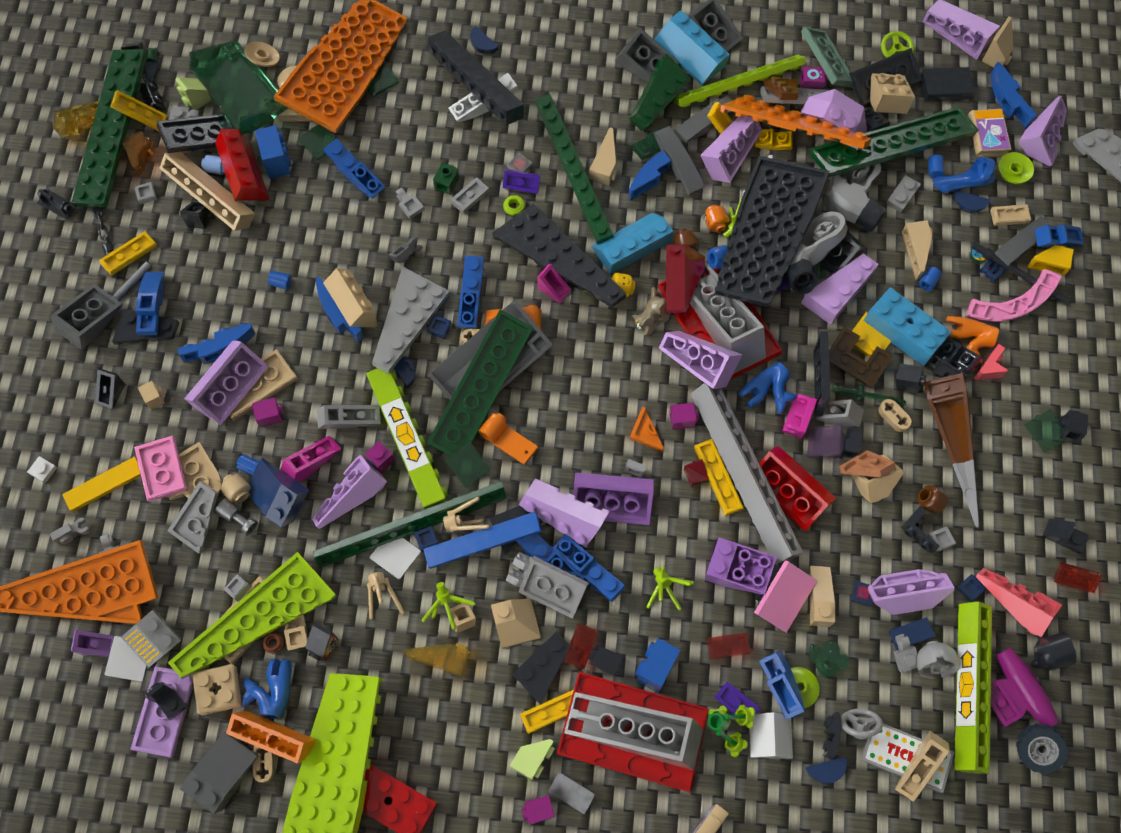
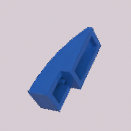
[628,151,671,201]
[1034,224,1084,248]
[759,649,805,720]

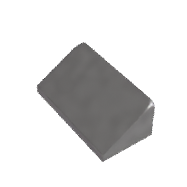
[548,772,595,814]

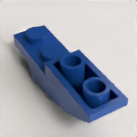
[991,62,1037,128]
[323,138,385,199]
[457,256,484,328]
[135,272,165,335]
[316,277,364,342]
[177,323,256,364]
[516,534,584,580]
[552,534,626,602]

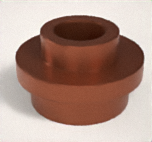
[263,633,284,654]

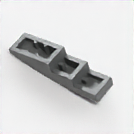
[675,96,735,143]
[654,126,705,195]
[994,216,1051,266]

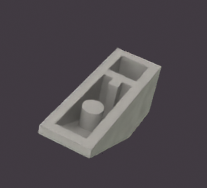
[317,405,381,429]

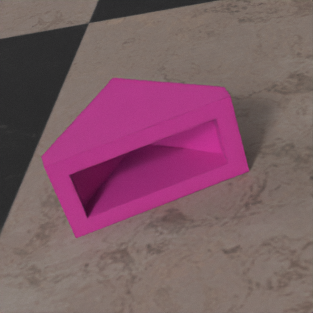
[537,264,571,303]

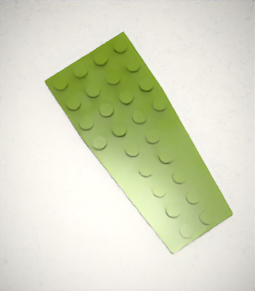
[282,673,384,833]

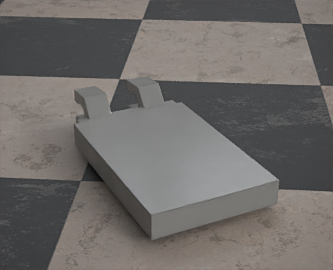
[506,552,588,619]

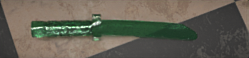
[831,384,906,405]

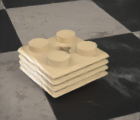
[192,664,242,715]

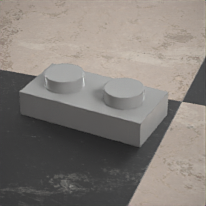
[886,175,921,213]
[451,177,489,214]

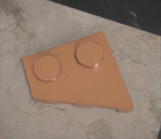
[839,450,896,477]

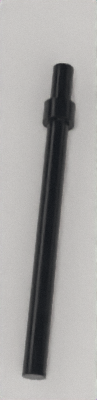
[970,241,1070,305]

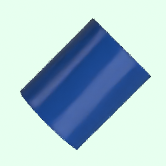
[928,155,944,179]
[919,267,942,291]
[267,270,292,290]
[236,454,260,476]

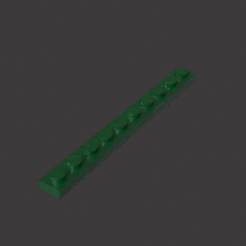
[534,94,614,244]
[313,482,507,568]

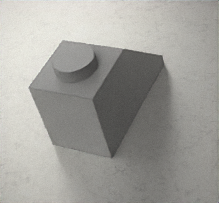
[815,400,864,428]

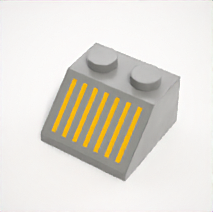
[121,609,181,668]

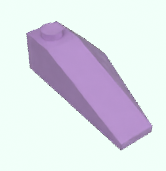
[1020,96,1067,166]
[312,454,387,529]

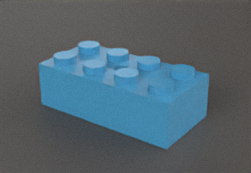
[863,287,952,366]

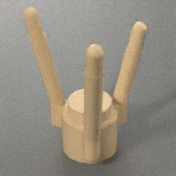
[443,497,489,532]
[367,572,405,620]

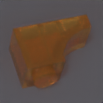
[123,131,154,176]

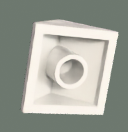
[749,712,793,759]

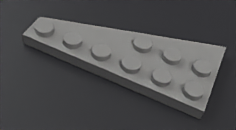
[372,267,449,374]

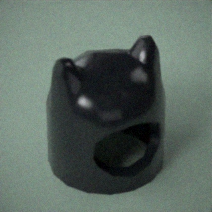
[1031,632,1077,670]

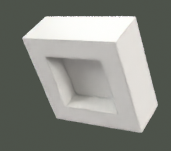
[27,456,57,484]

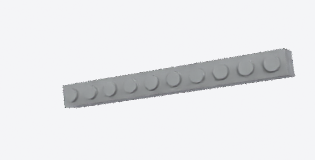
[691,383,803,565]

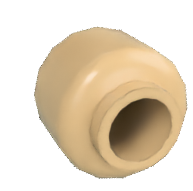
[221,474,251,503]

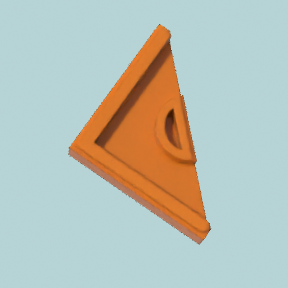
[629,407,664,452]

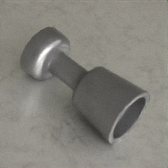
[215,498,258,536]

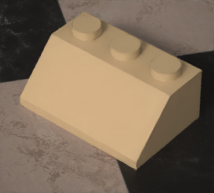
[323,268,377,328]

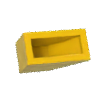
[1027,245,1074,277]

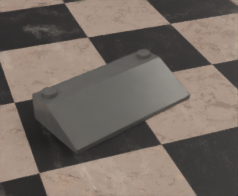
[428,301,553,400]

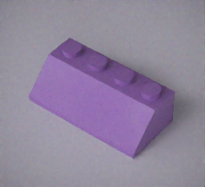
[573,472,654,525]

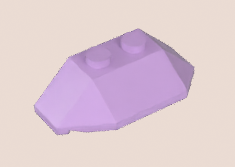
[801,89,867,133]
[868,569,954,615]

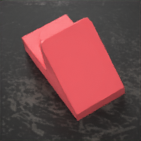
[974,344,1008,381]

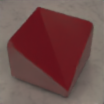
[683,459,709,487]

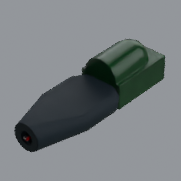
[144,48,158,81]

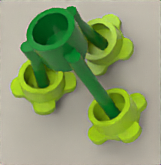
[708,705,755,757]

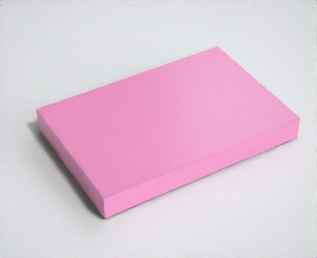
[134,435,188,502]
[754,560,817,633]

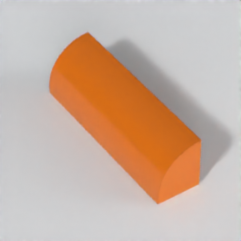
[226,710,316,764]

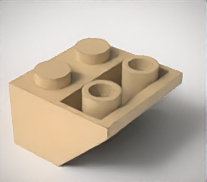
[870,73,915,114]

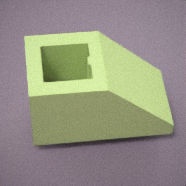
[175,77,211,110]
[510,739,555,780]

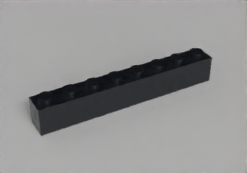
[427,31,524,126]

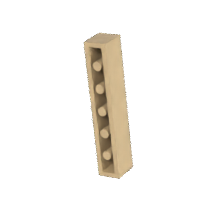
[159,152,255,231]

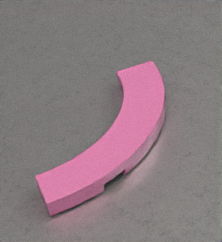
[965,269,1062,322]

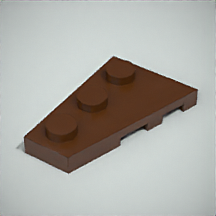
[764,76,798,100]

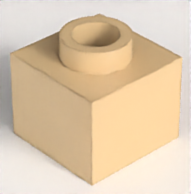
[138,381,165,410]
[450,603,476,633]

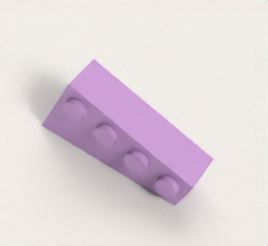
[700,116,762,183]
[519,479,609,547]

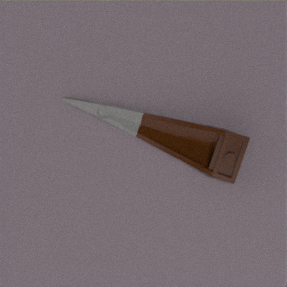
[925,373,979,528]

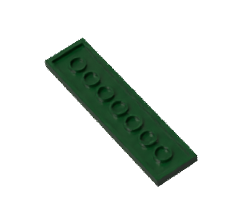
[426,309,533,462]

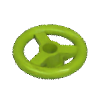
[881,31,914,58]

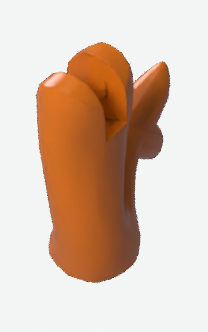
[945,316,999,363]

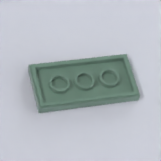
[801,27,854,88]

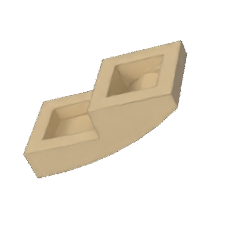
[284,615,308,651]

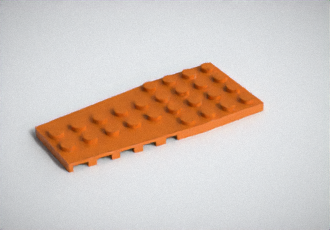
[274,0,407,133]

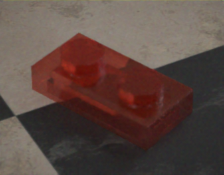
[1053,562,1102,593]
[564,623,598,670]
[706,633,751,660]

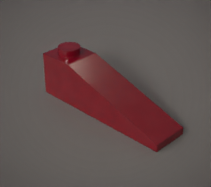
[666,244,705,313]

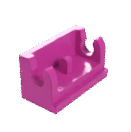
[782,394,817,439]

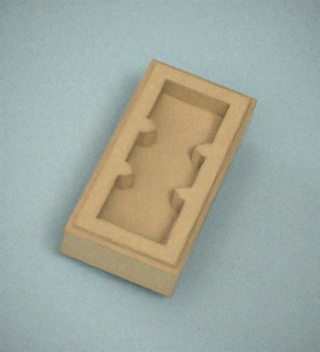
[990,204,1031,226]

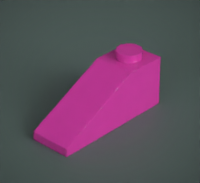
[280,436,341,482]

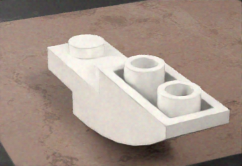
[449,73,518,122]

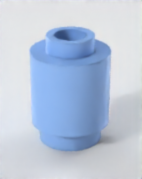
[201,155,225,175]

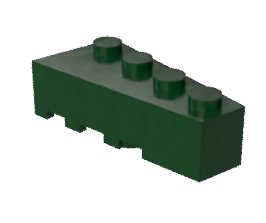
[629,54,691,131]

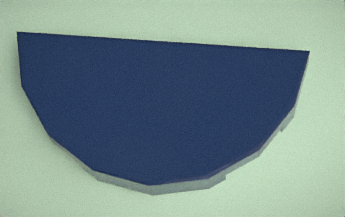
[470,26,498,53]
[954,190,990,213]
[393,356,416,388]
[805,756,847,784]

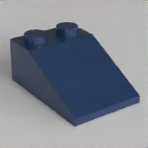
[249,458,309,527]

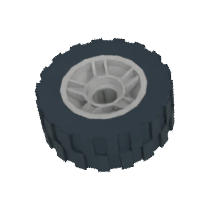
[1016,723,1068,774]

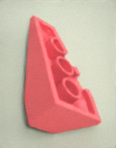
[976,568,1062,637]

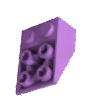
[706,537,777,595]

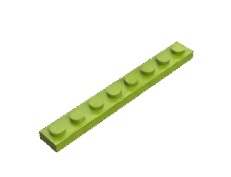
[673,55,806,107]

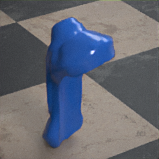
[932,157,995,193]

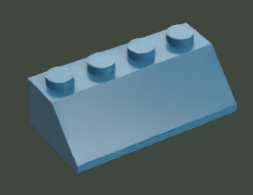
[654,10,730,85]
[591,213,673,275]

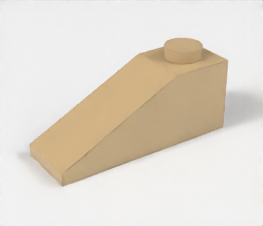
[589,127,618,186]
[902,220,933,280]
[810,566,835,627]
[895,731,950,802]

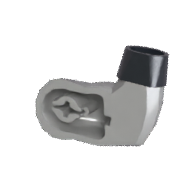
[823,163,886,232]
[784,211,848,294]

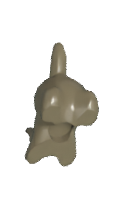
[632,287,670,336]

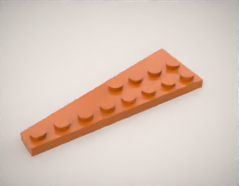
[720,95,872,149]

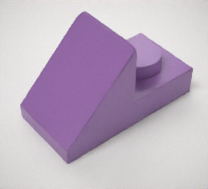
[71,630,115,657]

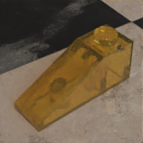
[53,101,99,139]
[402,643,470,677]

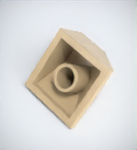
[982,17,1014,67]
[852,454,903,503]
[491,599,541,649]

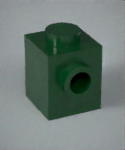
[433,163,459,195]

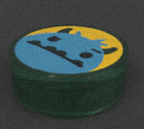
[969,246,987,264]

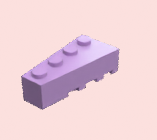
[923,0,1000,60]
[801,254,878,325]
[659,331,742,389]

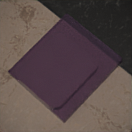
[807,425,844,458]

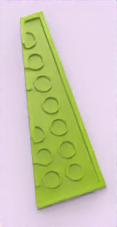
[168,552,337,679]

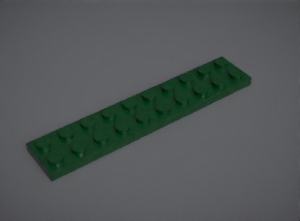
[71,49,148,207]
[809,107,979,178]

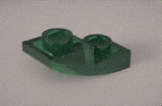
[631,128,661,160]

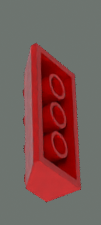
[215,129,270,201]
[759,446,836,531]

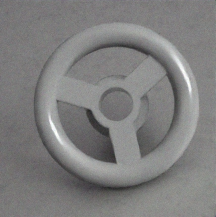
[841,709,883,739]

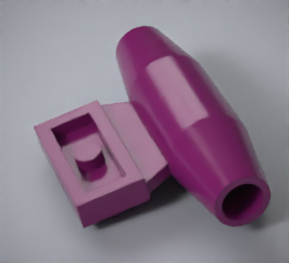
[991,647,1059,727]

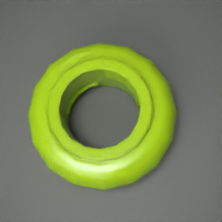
[503,195,525,216]

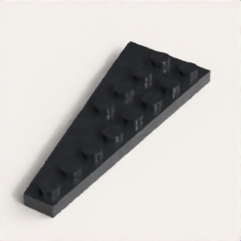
[492,204,626,308]

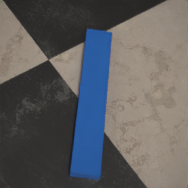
[424,512,542,569]

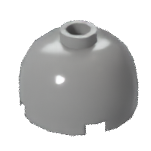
[916,641,960,679]

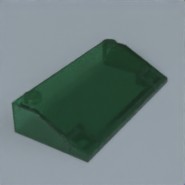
[189,40,288,134]

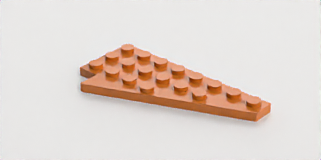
[0,540,159,624]

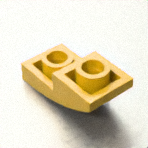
[755,129,793,150]

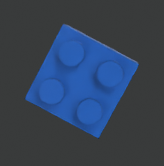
[255,125,292,179]
[635,638,680,693]

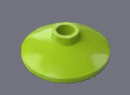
[998,152,1034,184]
[791,667,820,708]

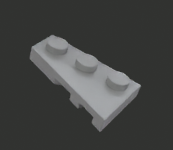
[167,481,218,554]

